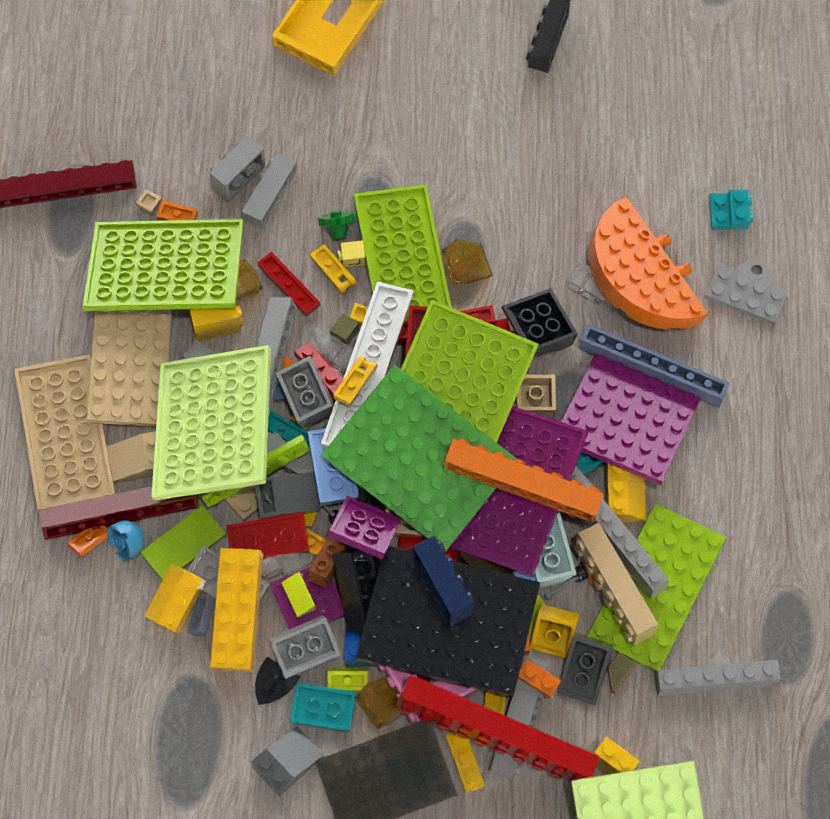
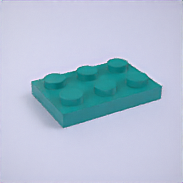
[290,683,356,733]

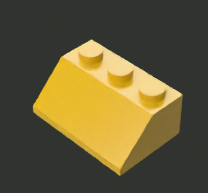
[606,463,646,522]
[144,563,206,634]

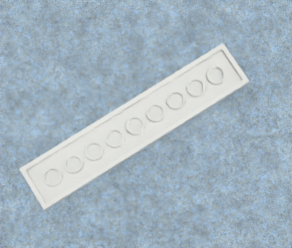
[321,282,414,448]

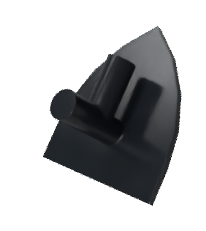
[255,657,300,705]

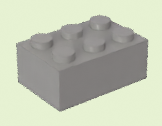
[209,136,265,202]
[276,356,334,428]
[268,615,341,679]

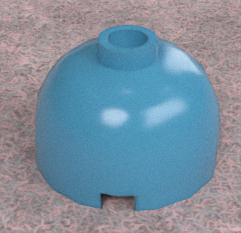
[107,521,144,561]

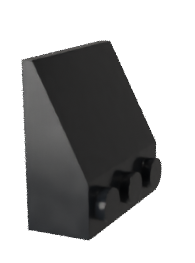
[502,288,578,354]

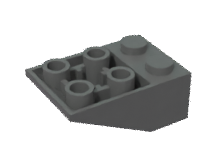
[255,472,321,519]

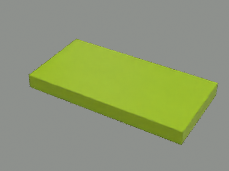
[140,505,227,580]

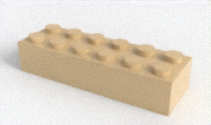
[574,523,658,647]

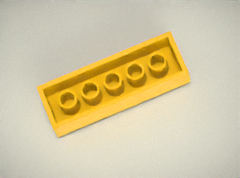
[210,548,263,672]

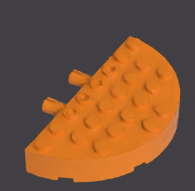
[588,197,708,330]

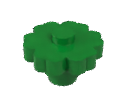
[318,210,356,239]

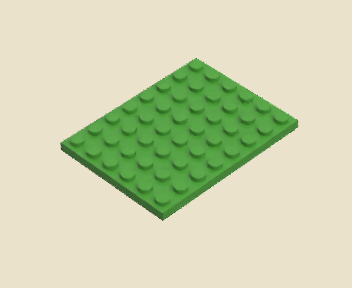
[321,365,517,552]

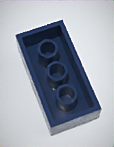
[412,535,474,627]

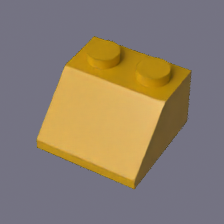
[530,604,580,659]

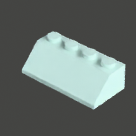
[535,511,576,589]

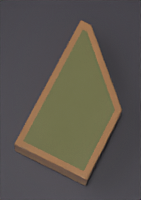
[608,652,636,694]

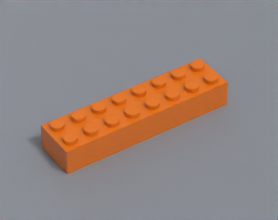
[444,438,604,523]

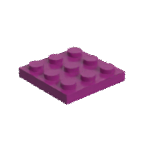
[327,496,401,559]
[270,567,345,629]

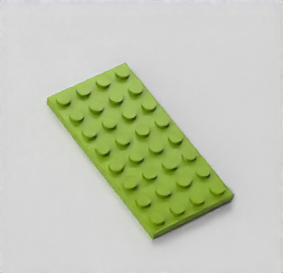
[353,185,452,321]
[588,503,726,673]

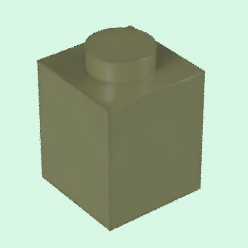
[330,313,359,347]

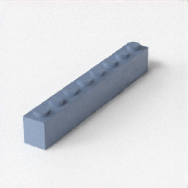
[579,324,729,408]

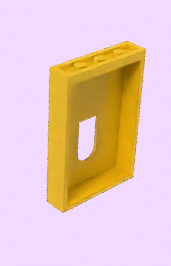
[272,0,385,76]

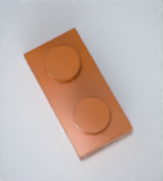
[157,200,198,221]
[67,526,108,558]
[518,659,561,699]

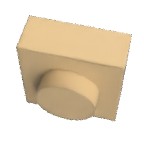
[136,189,162,215]

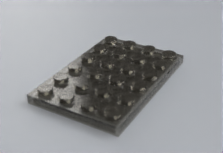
[315,720,458,819]

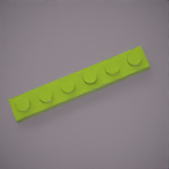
[200,435,311,508]

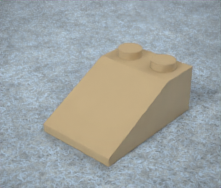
[107,432,156,483]

